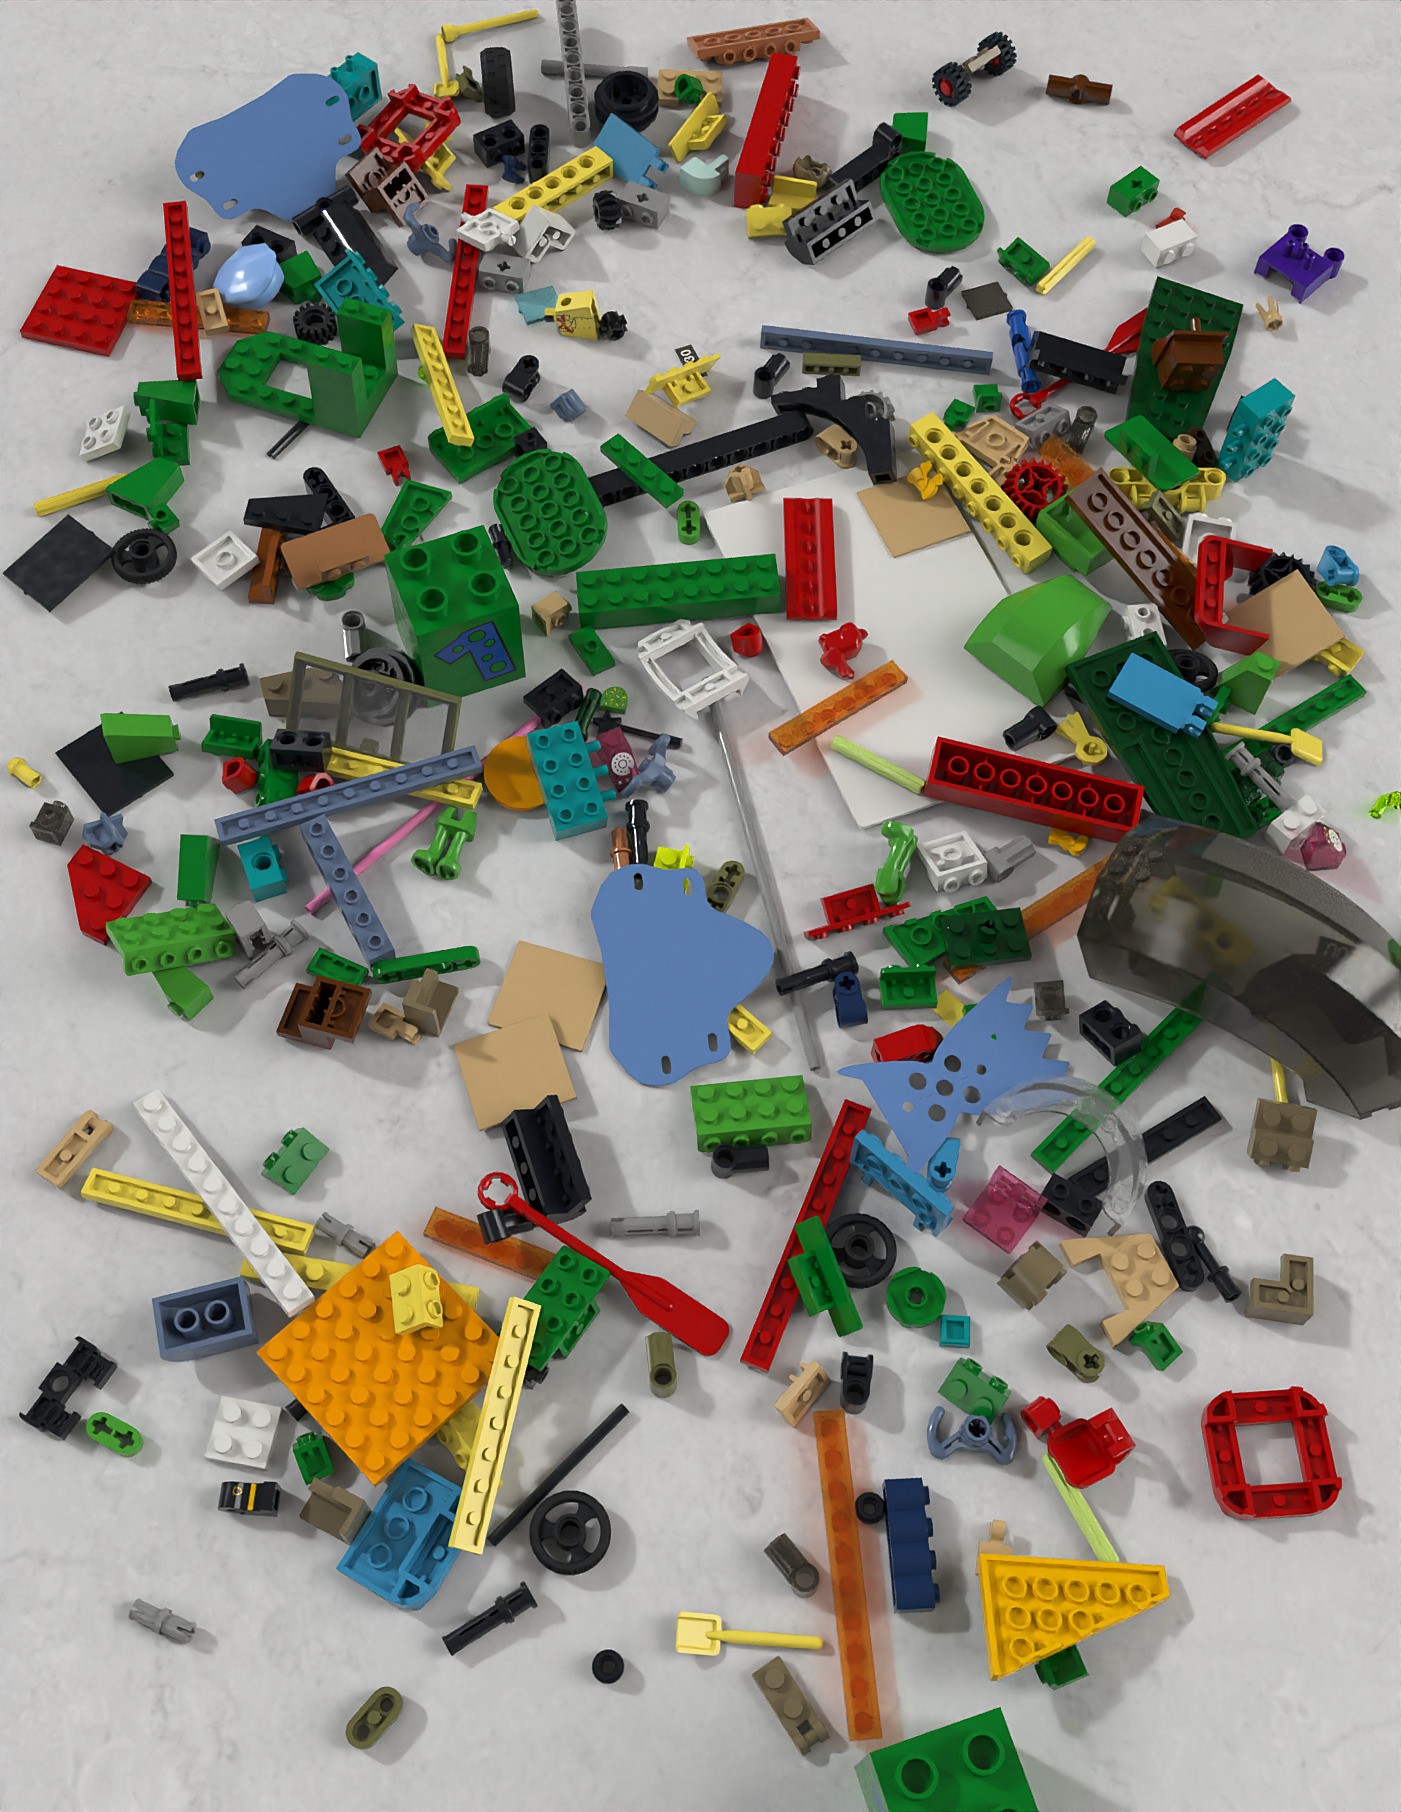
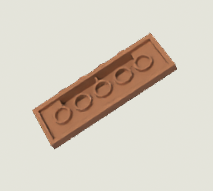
[687,17,820,66]

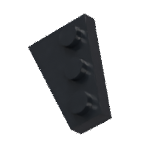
[243,493,328,536]

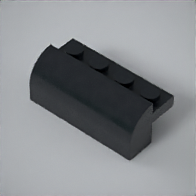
[782,179,877,265]
[313,203,399,285]
[1026,331,1128,394]
[501,1095,592,1228]

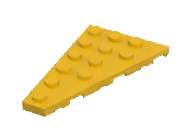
[977,1553,1170,1681]

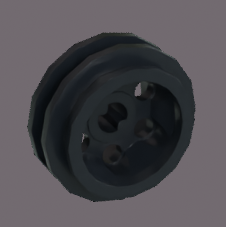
[594,71,659,133]
[352,646,423,727]

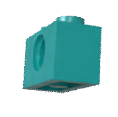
[237,836,289,903]

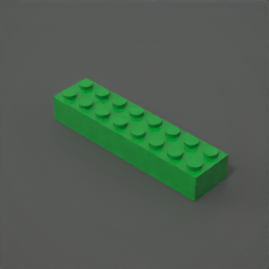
[576,554,781,630]

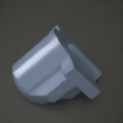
[550,388,586,420]
[82,812,128,854]

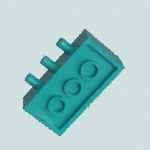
[326,52,382,122]
[1216,378,1296,482]
[526,720,616,841]

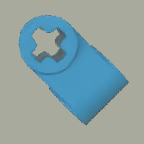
[1316,545,1359,587]
[926,1137,960,1193]

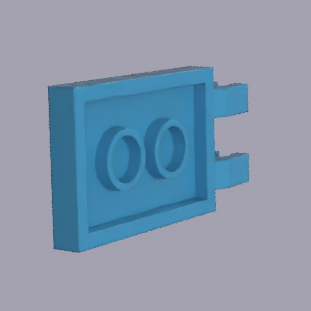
[591,113,670,190]
[1107,653,1219,739]

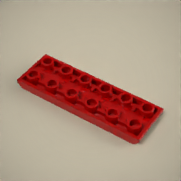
[1173,74,1292,159]
[783,498,837,620]

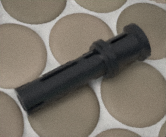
[168,663,250,702]
[625,799,650,880]
[775,951,859,996]
[442,1581,538,1656]

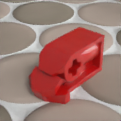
[871,1024,943,1063]

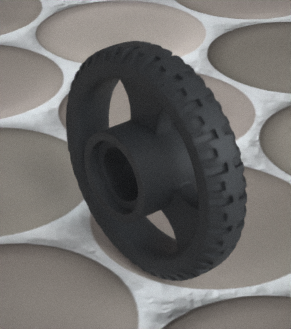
[111,528,177,584]
[1168,649,1218,693]
[825,1213,897,1289]
[529,1490,611,1576]

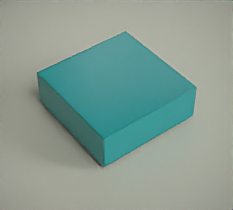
[939,1314,970,1349]

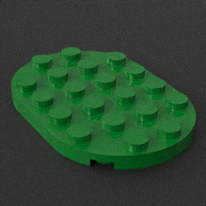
[880,151,985,254]
[493,449,608,576]

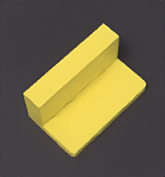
[768,175,817,215]

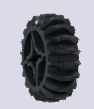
[1247,551,1317,595]

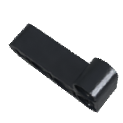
[826,122,903,193]
[303,467,356,530]

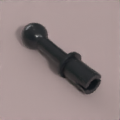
[1187,1225,1242,1303]

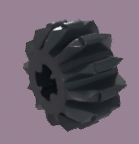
[592,190,622,231]

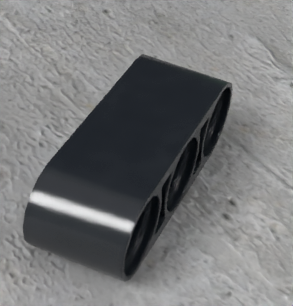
[527,124,551,184]

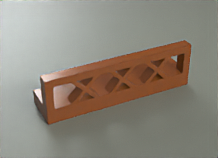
[248,528,288,605]

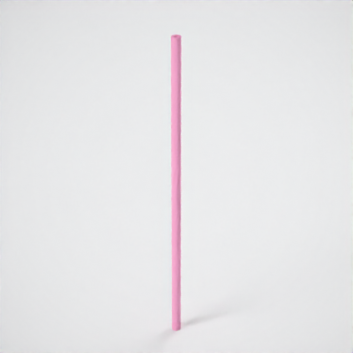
[305,681,583,915]

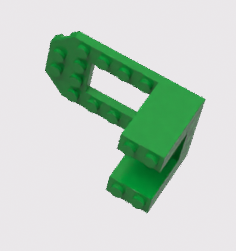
[217,297,398,438]

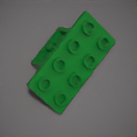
[497,1245,611,1371]

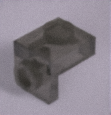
[1033,980,1069,1021]

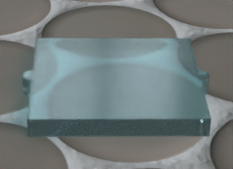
[515,286,558,325]

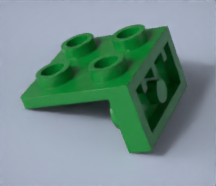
[146,399,190,466]

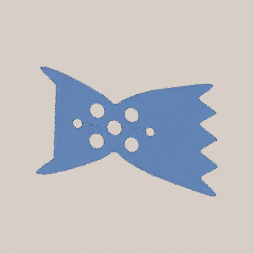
[837,977,1086,1173]

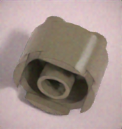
[996,1240,1067,1311]

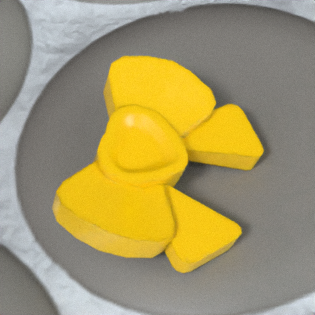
[907,463,942,500]
[1048,828,1089,856]

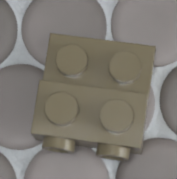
[1246,1098,1317,1172]

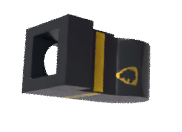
[218,1481,282,1517]

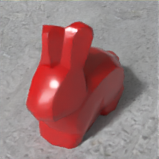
[818,622,868,679]

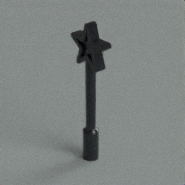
[593,710,683,748]

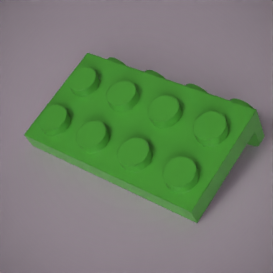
[106,903,235,976]
[690,1075,812,1152]

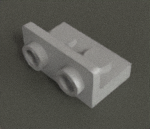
[1014,403,1072,451]

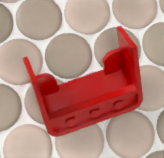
[1194,535,1273,656]

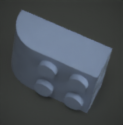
[152,1276,259,1362]

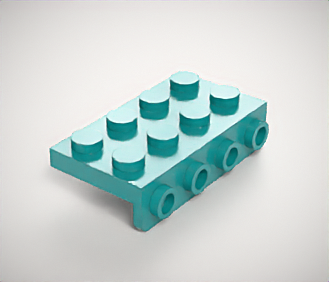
[314,248,405,332]

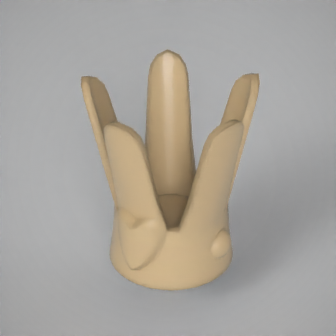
[1256,296,1283,331]

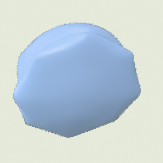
[213,243,284,312]

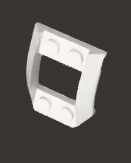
[638,619,749,720]

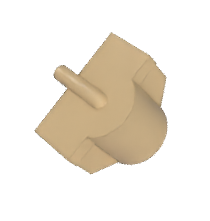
[724,465,765,503]

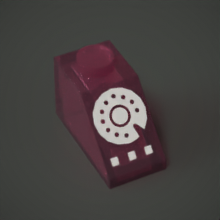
[596,727,639,793]
[1300,822,1346,872]

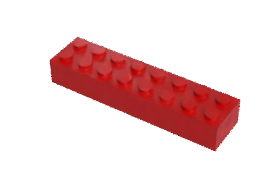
[734,52,801,209]
[923,736,1144,846]

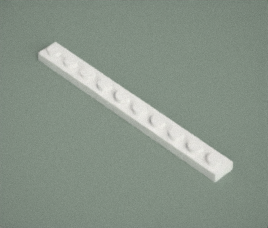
[132,1089,315,1318]

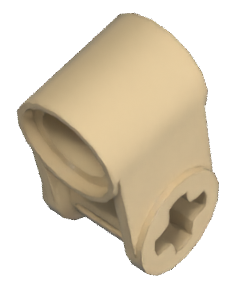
[814,424,858,469]

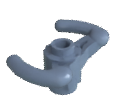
[404,202,457,263]
[620,734,676,799]
[927,1406,1018,1465]

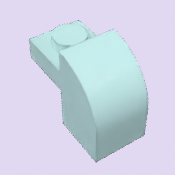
[680,154,729,196]

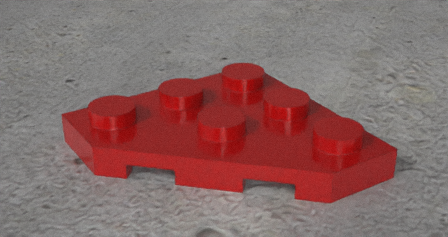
[67,844,152,946]

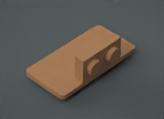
[281,513,391,590]

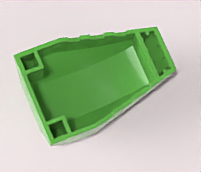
[964,574,1113,708]

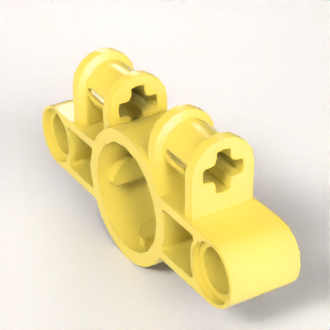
[1108,467,1226,514]

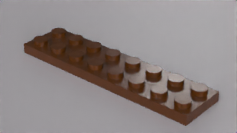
[1064,467,1229,651]

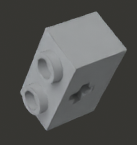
[618,181,669,229]
[478,252,531,295]
[225,900,272,961]

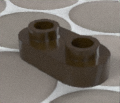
[1184,426,1217,468]

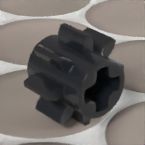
[598,311,627,341]

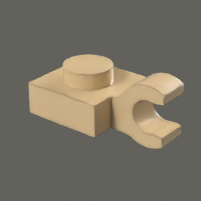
[368,1002,421,1045]
[975,1519,1011,1575]

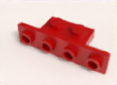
[803,883,911,941]

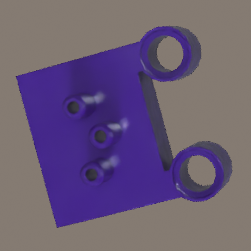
[1254,224,1345,304]

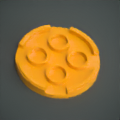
[484,736,544,812]

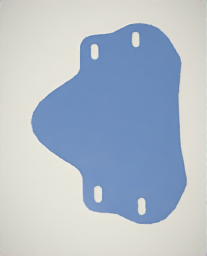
[175,74,361,222]
[591,864,774,1086]

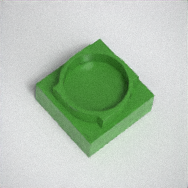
[1035,485,1114,577]

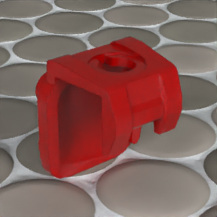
[1047,1408,1136,1489]

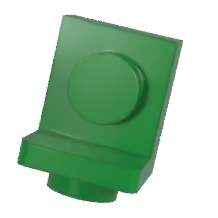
[973,384,1003,413]
[1128,1321,1183,1371]
[292,1431,336,1485]

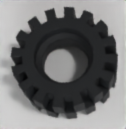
[293,302,337,346]

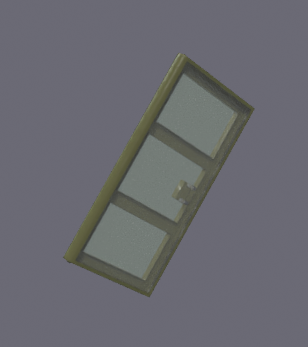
[286,651,462,765]

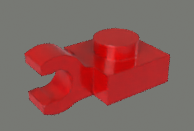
[908,307,951,336]

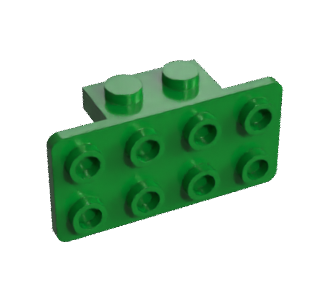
[1104,415,1199,492]

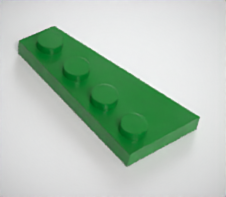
[381,479,452,563]
[882,896,997,967]

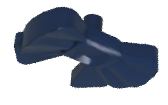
[502,155,527,184]

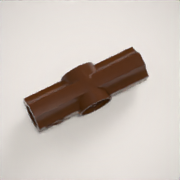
[1045,74,1113,105]

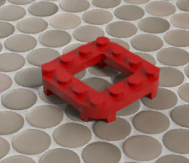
[357,84,461,173]
[1201,1386,1342,1520]

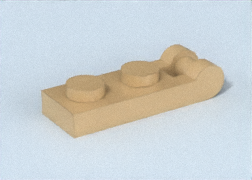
[35,1110,114,1190]

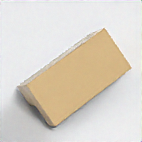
[625,390,697,447]

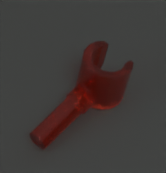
[1156,208,1186,229]

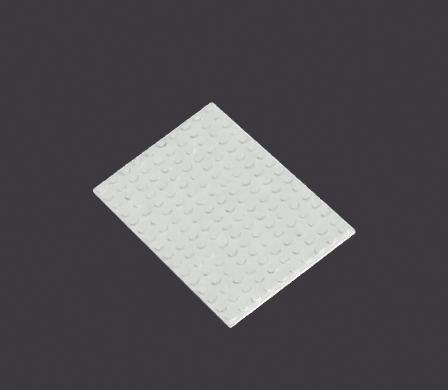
[704,449,1076,830]

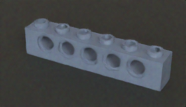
[299,814,396,972]

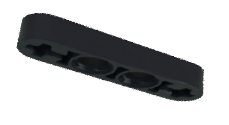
[1144,1181,1205,1292]

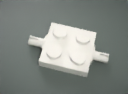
[456,208,520,252]

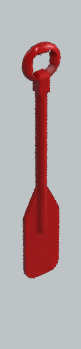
[1010,308,1147,420]
[477,1172,729,1356]

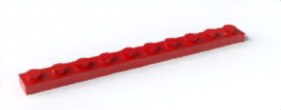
[442,184,489,360]
[163,201,203,382]
[740,1099,872,1374]

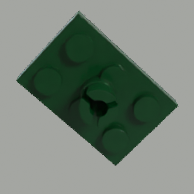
[939,907,1032,971]

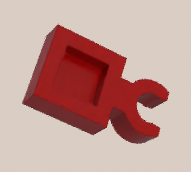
[377,445,411,486]

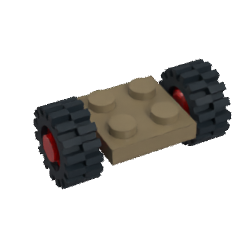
[932,32,1017,107]

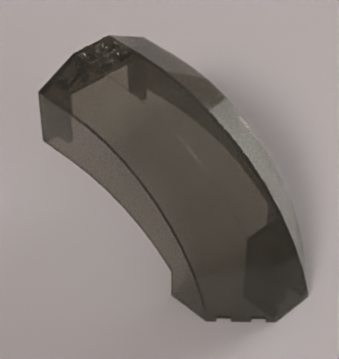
[1077,813,1401,1120]

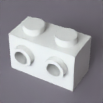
[1141,219,1198,268]
[1120,603,1167,647]
[1263,794,1327,856]

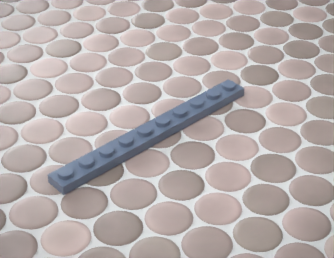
[760,325,993,375]
[214,745,483,847]

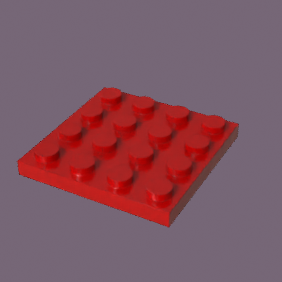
[20,265,141,357]

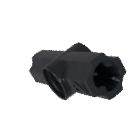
[291,185,359,237]

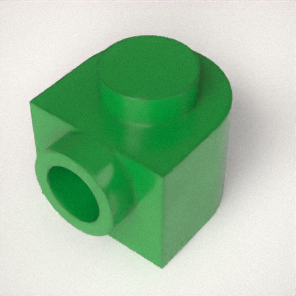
[674,74,704,105]
[147,502,180,534]

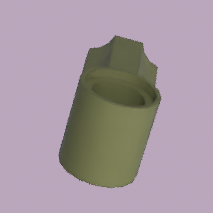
[645,1332,677,1398]

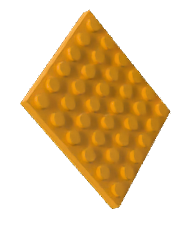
[256,1231,499,1488]

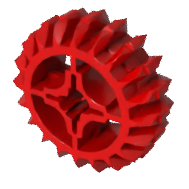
[1003,457,1068,522]

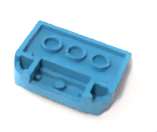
[849,1129,954,1237]
[336,1458,462,1611]

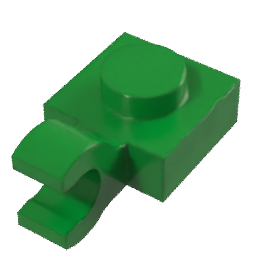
[943,398,976,432]

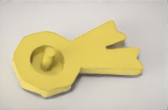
[1055,711,1108,766]

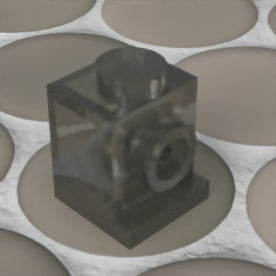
[29,801,74,846]

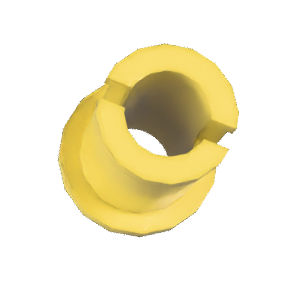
[7,757,42,789]

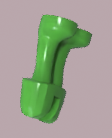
[411,805,477,880]
[874,821,918,906]

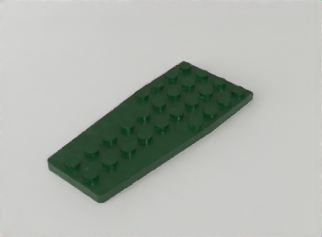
[1125,276,1244,444]
[1065,631,1258,862]

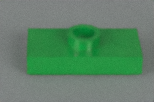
[568,625,615,676]
[306,947,369,986]

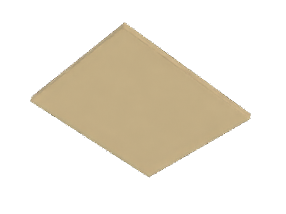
[856,467,971,558]
[1225,569,1345,681]
[487,940,606,1052]
[453,1013,577,1131]

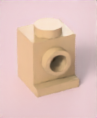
[531,591,572,637]

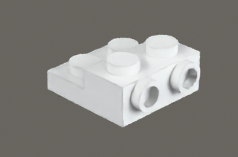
[1179,513,1238,567]
[916,831,987,893]

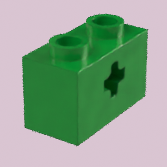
[1106,166,1160,217]

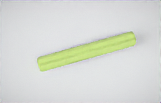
[831,735,926,794]
[1042,1453,1119,1562]

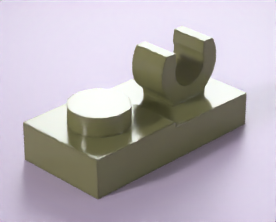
[1139,490,1186,543]

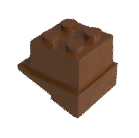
[1151,318,1230,392]

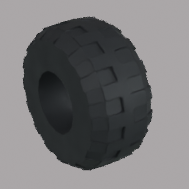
[480,47,515,117]

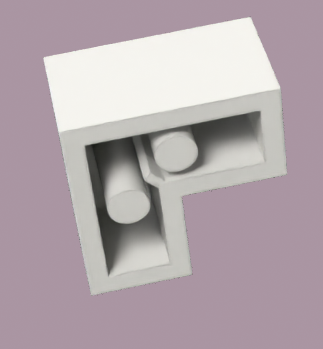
[512,205,576,264]

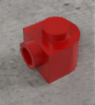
[730,623,764,657]
[222,757,257,794]
[296,773,334,795]
[1020,1396,1063,1440]

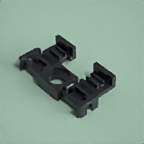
[19,1336,118,1441]

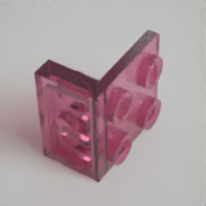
[963,1165,1048,1254]

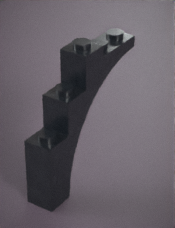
[771,374,897,485]

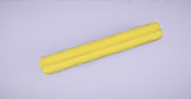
[1036,236,1095,295]
[34,473,127,516]

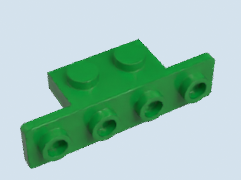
[255,738,298,839]
[787,1216,863,1337]

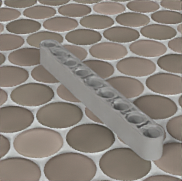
[556,0,591,148]

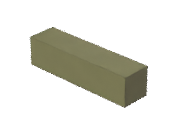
[802,352,861,376]

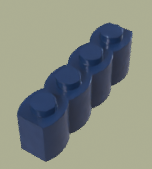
[136,226,211,306]
[882,1478,940,1614]

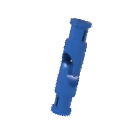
[1006,309,1042,393]

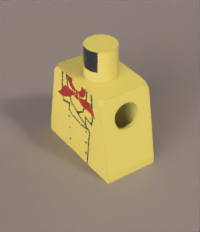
[545,290,601,339]

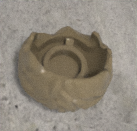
[792,155,832,189]

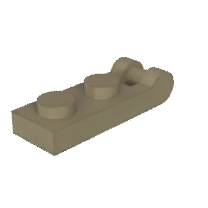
[751,1656,830,1757]

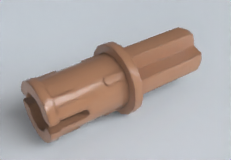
[610,827,632,871]

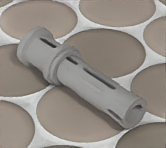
[1225,741,1295,813]
[233,919,310,989]
[611,1210,700,1238]

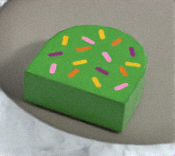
[600,687,628,715]

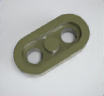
[346,1687,404,1750]

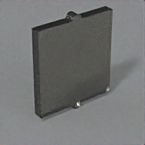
[961,281,1013,321]

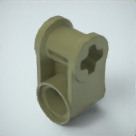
[1046,1324,1105,1383]

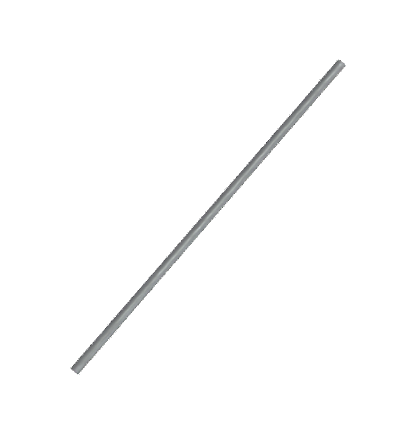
[702,677,821,1071]

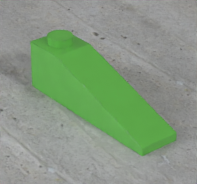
[152,966,214,1021]

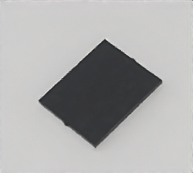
[2,514,116,612]
[55,711,174,817]

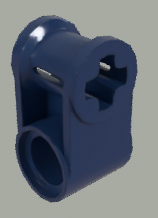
[833,972,868,1028]

